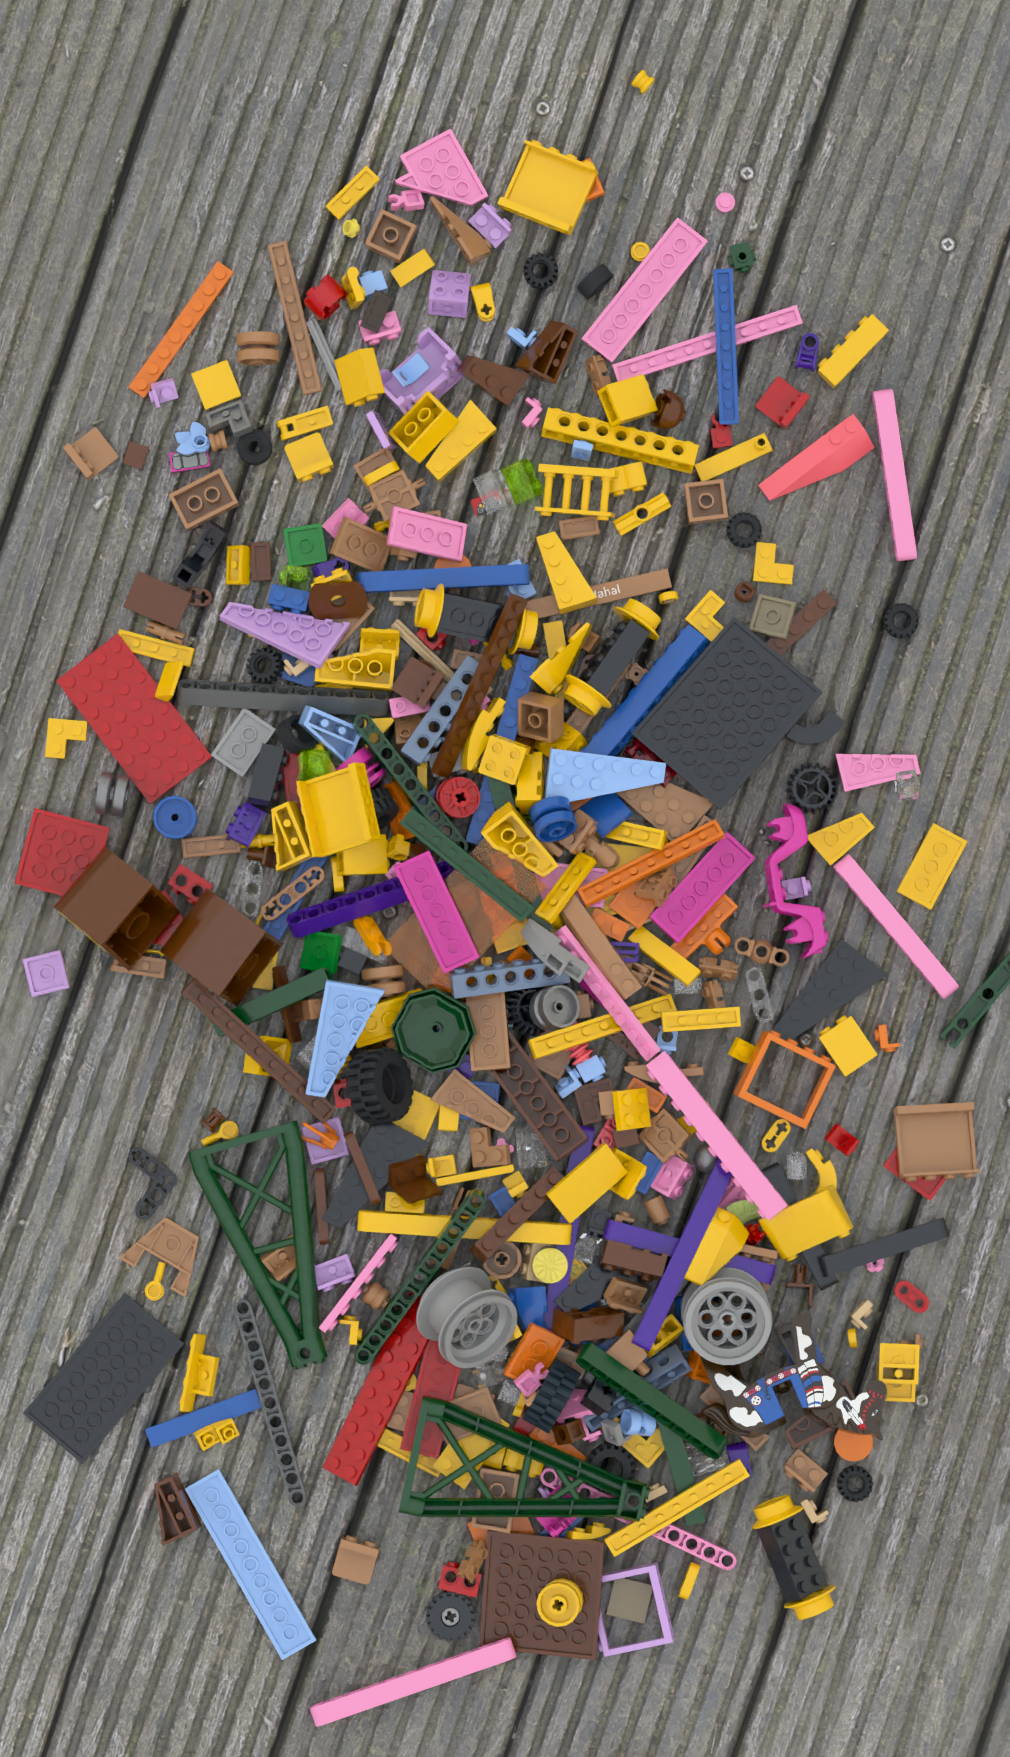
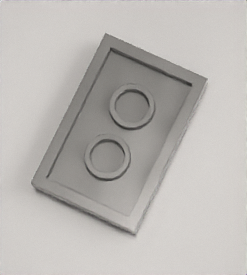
[211,708,276,777]

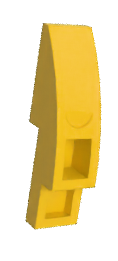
[461,697,506,771]

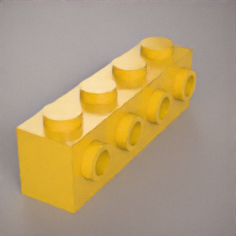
[817,314,889,389]

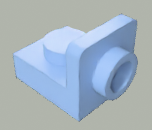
[506,327,537,350]
[571,440,593,462]
[554,1064,582,1099]

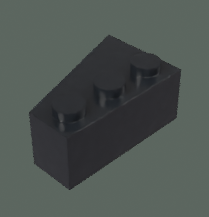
[248,743,289,814]

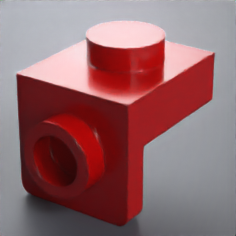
[824,1123,859,1156]

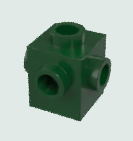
[727,242,756,274]

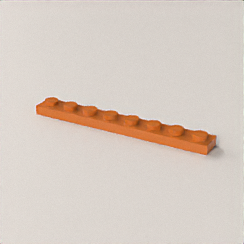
[128,261,234,399]
[577,819,725,908]

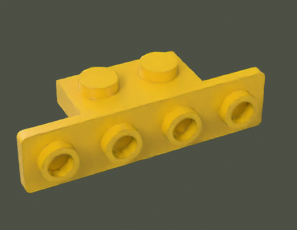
[180,1334,219,1412]

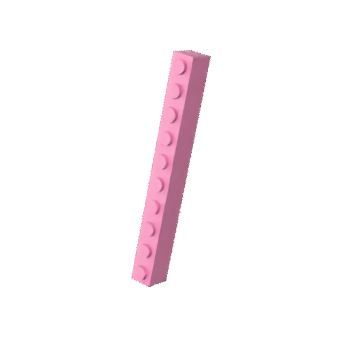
[646,1051,789,1220]

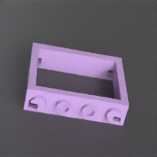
[598,1562,675,1657]

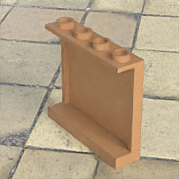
[893,1102,980,1182]

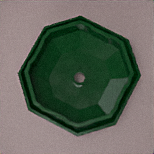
[391,987,477,1074]

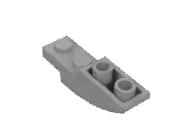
[521,918,590,983]

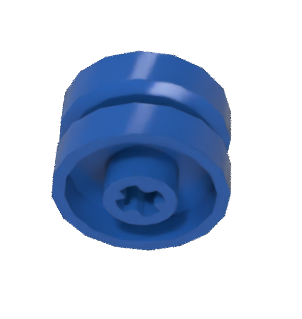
[153,796,198,840]
[529,796,578,842]

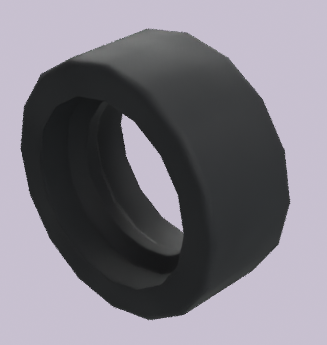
[577,264,614,300]
[277,715,314,754]

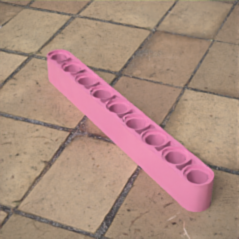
[872,389,917,562]
[833,854,959,1000]

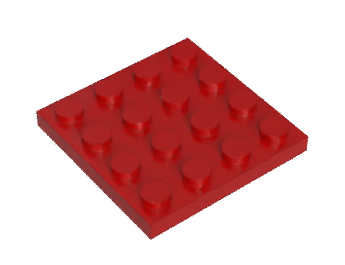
[15,808,111,896]

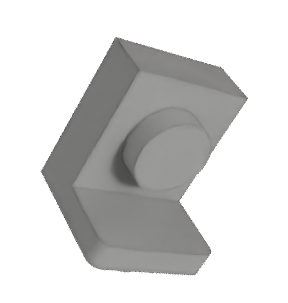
[601,1418,632,1447]

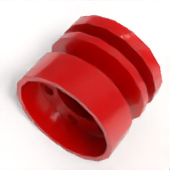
[434,777,480,818]

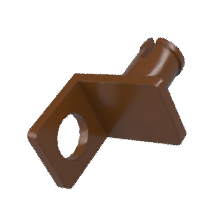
[247,846,291,871]
[785,1264,813,1309]

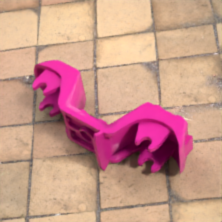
[762,803,828,960]

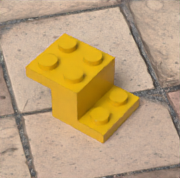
[876,1343,920,1402]

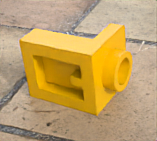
[728,1037,756,1064]

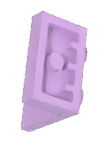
[428,270,471,318]

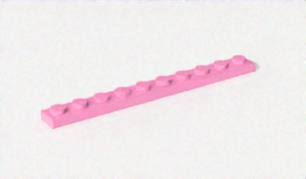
[612,305,803,382]

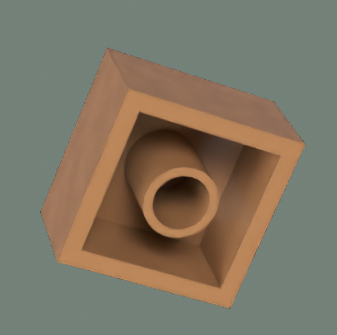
[365,209,417,264]
[684,479,728,525]
[518,691,564,743]

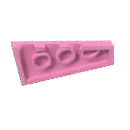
[835,754,921,792]

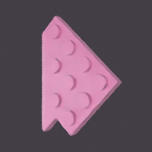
[395,129,488,206]

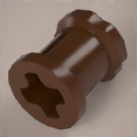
[201,1107,226,1133]

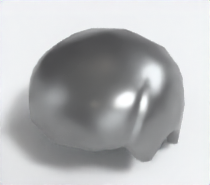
[693,1143,718,1173]

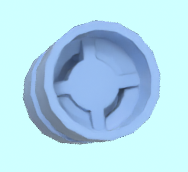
[620,1409,656,1436]

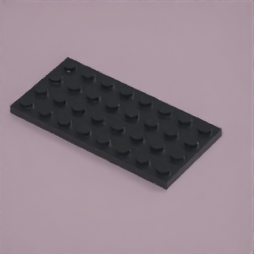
[23,1293,184,1464]

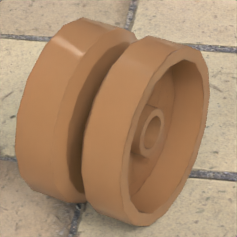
[236,331,279,366]
[361,965,407,998]

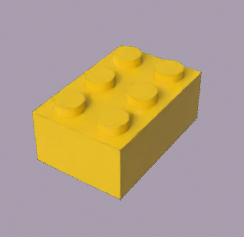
[388,390,459,464]

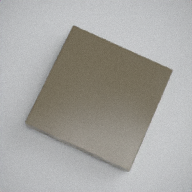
[749,594,797,640]
[606,1578,653,1624]

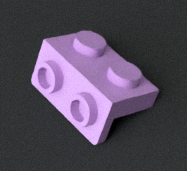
[315,1253,356,1292]

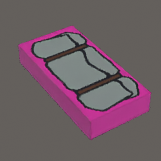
[169,450,211,473]

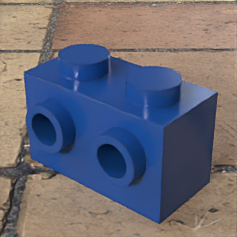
[268,584,310,614]

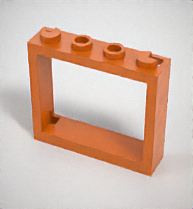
[733,1030,836,1129]

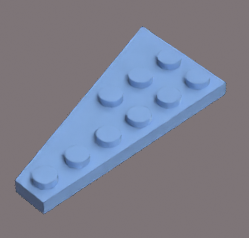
[544,748,666,802]
[305,980,385,1097]

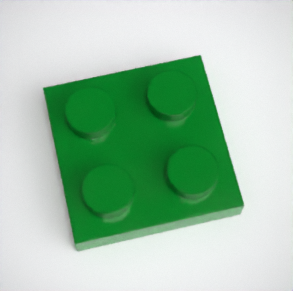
[283,523,328,568]
[300,932,343,974]

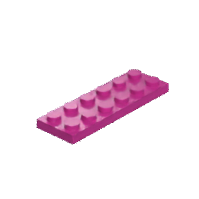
[649,832,755,944]
[394,850,480,973]

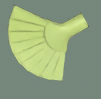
[726,1200,761,1224]

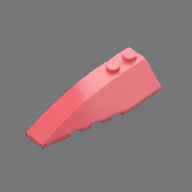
[758,414,875,501]

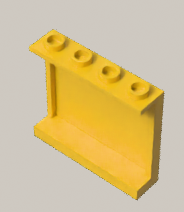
[497,140,599,236]
[296,762,381,858]

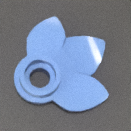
[175,422,210,455]

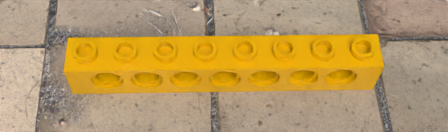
[541,407,699,474]

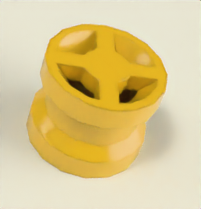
[631,69,655,94]

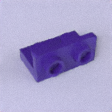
[225,802,266,848]

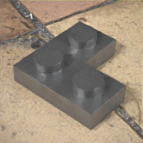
[205,400,253,438]

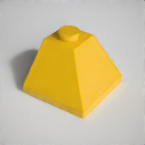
[243,1035,292,1076]

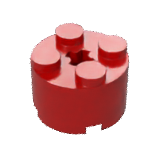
[303,274,349,321]

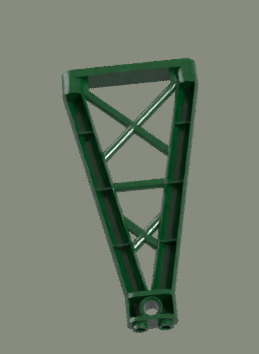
[187,1120,328,1370]
[399,1396,650,1522]

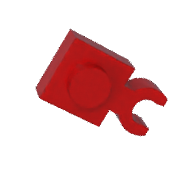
[710,415,732,449]
[745,1223,766,1246]

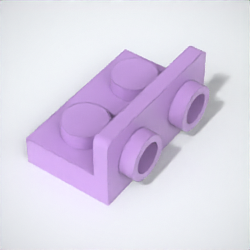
[468,203,512,249]

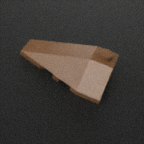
[430,196,492,267]

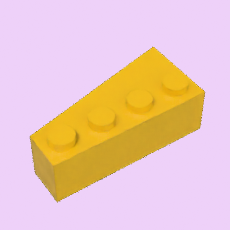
[425,399,496,483]
[536,531,597,615]

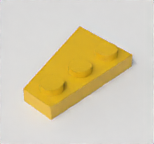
[808,813,875,866]

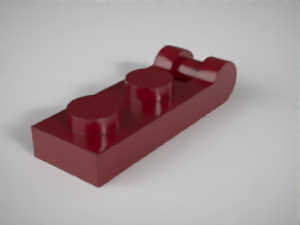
[624,738,677,788]

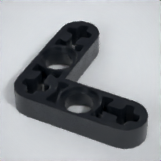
[128,1147,177,1220]

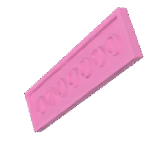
[582,217,708,363]

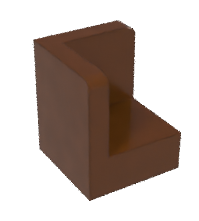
[123,441,150,471]
[613,1129,639,1148]

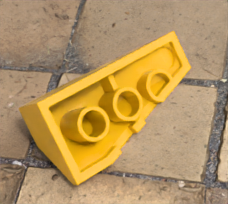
[530,622,593,695]
[314,648,396,692]
[481,801,559,877]
[684,1207,749,1286]

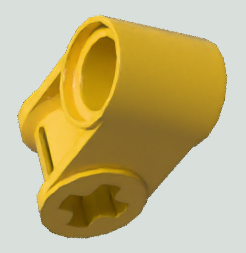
[470,282,495,322]

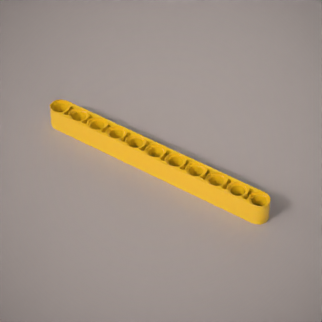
[357,1210,572,1245]

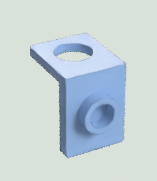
[392,352,431,387]
[656,1025,678,1055]

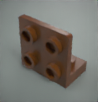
[391,657,445,710]
[388,1155,441,1204]

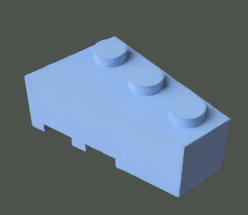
[298,705,360,763]

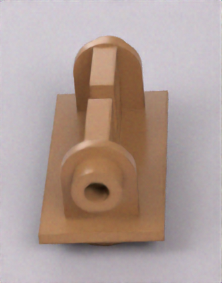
[585,355,612,397]
[698,956,738,981]
[701,980,726,1009]
[457,1539,488,1583]

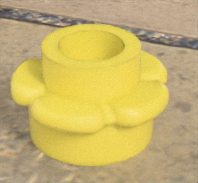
[343,219,360,238]

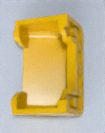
[758,1184,853,1262]

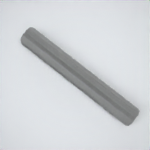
[306,318,342,391]

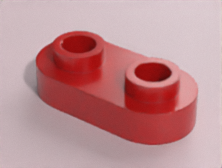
[894,1280,929,1313]

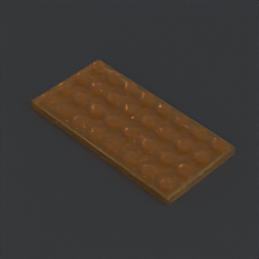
[387,838,547,993]

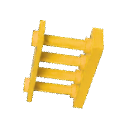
[535,464,619,521]

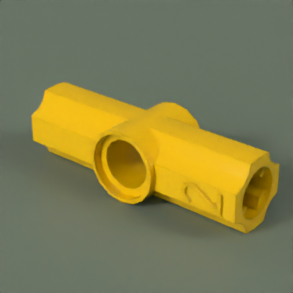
[613,492,672,536]

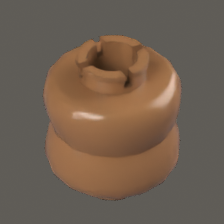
[362,1282,391,1310]

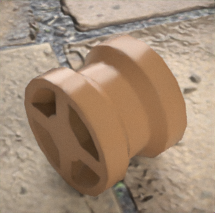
[208,430,228,453]

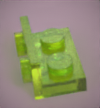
[501,459,543,505]
[279,565,310,587]
[297,748,330,781]

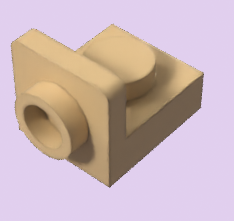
[283,659,311,678]
[850,1298,873,1330]
[645,1482,667,1503]
[799,1497,829,1524]

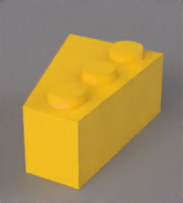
[515,752,544,814]
[271,801,313,871]

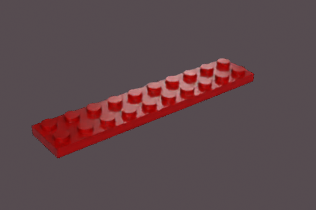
[322,1292,430,1486]

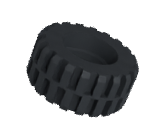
[346,1047,414,1124]

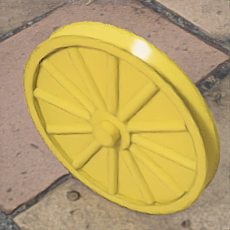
[532,1248,568,1283]

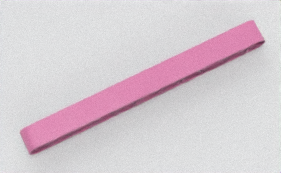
[540,1467,736,1570]
[309,1637,517,1727]

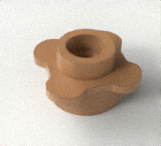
[625,662,648,686]

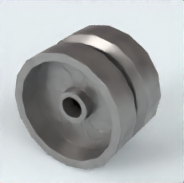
[95,772,130,818]
[529,985,580,1031]

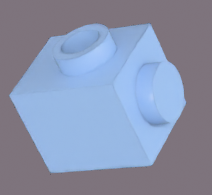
[359,270,388,299]
[575,1055,607,1083]

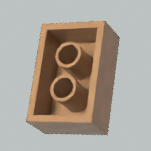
[169,468,240,532]
[471,1467,520,1533]

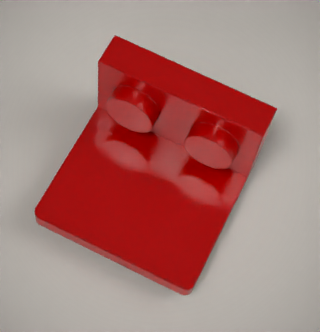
[755,376,810,430]

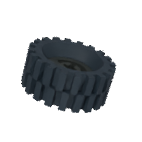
[522,1358,581,1433]

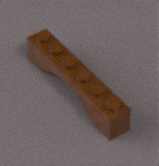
[469,1166,564,1264]

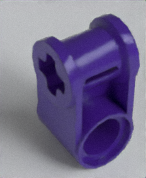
[795,333,819,372]
[311,557,350,578]
[726,1441,752,1481]

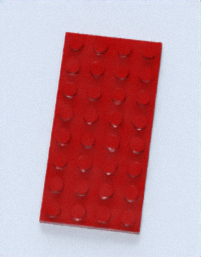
[56,633,212,804]

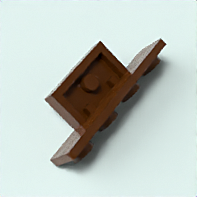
[272,965,310,1044]

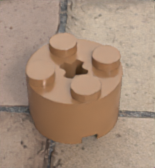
[483,1241,521,1279]

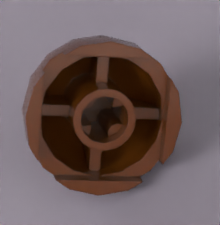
[651,389,686,430]

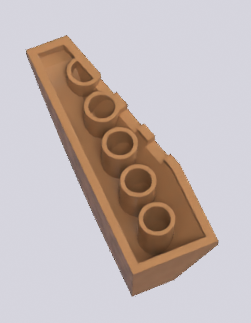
[561,893,642,1001]

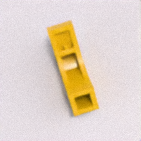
[805,1148,837,1196]

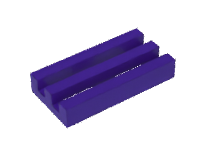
[610,941,640,963]

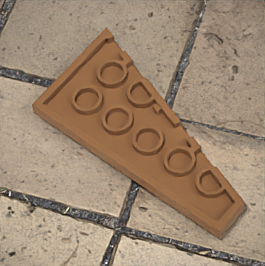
[615,783,713,841]

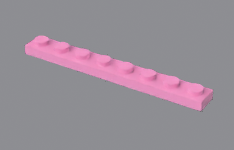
[554,925,661,1062]

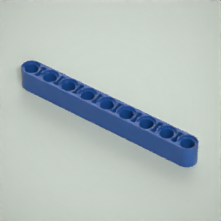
[356,564,530,593]

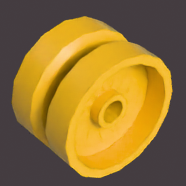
[537,1578,584,1627]

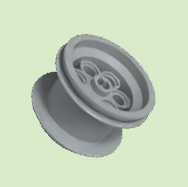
[416,1267,517,1368]
[681,1267,772,1365]

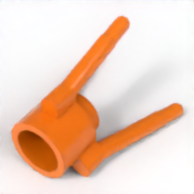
[302,1122,340,1150]

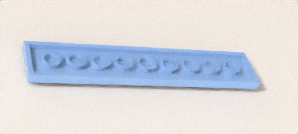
[185,1469,317,1660]

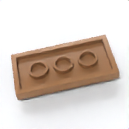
[465,992,511,1072]

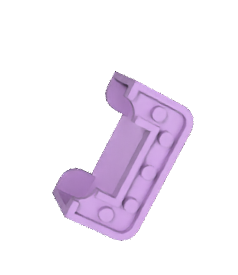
[379,327,464,415]

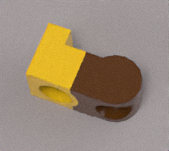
[387,834,426,862]

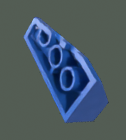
[506,1286,547,1339]

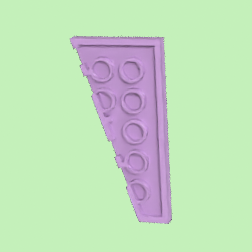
[219,602,350,669]

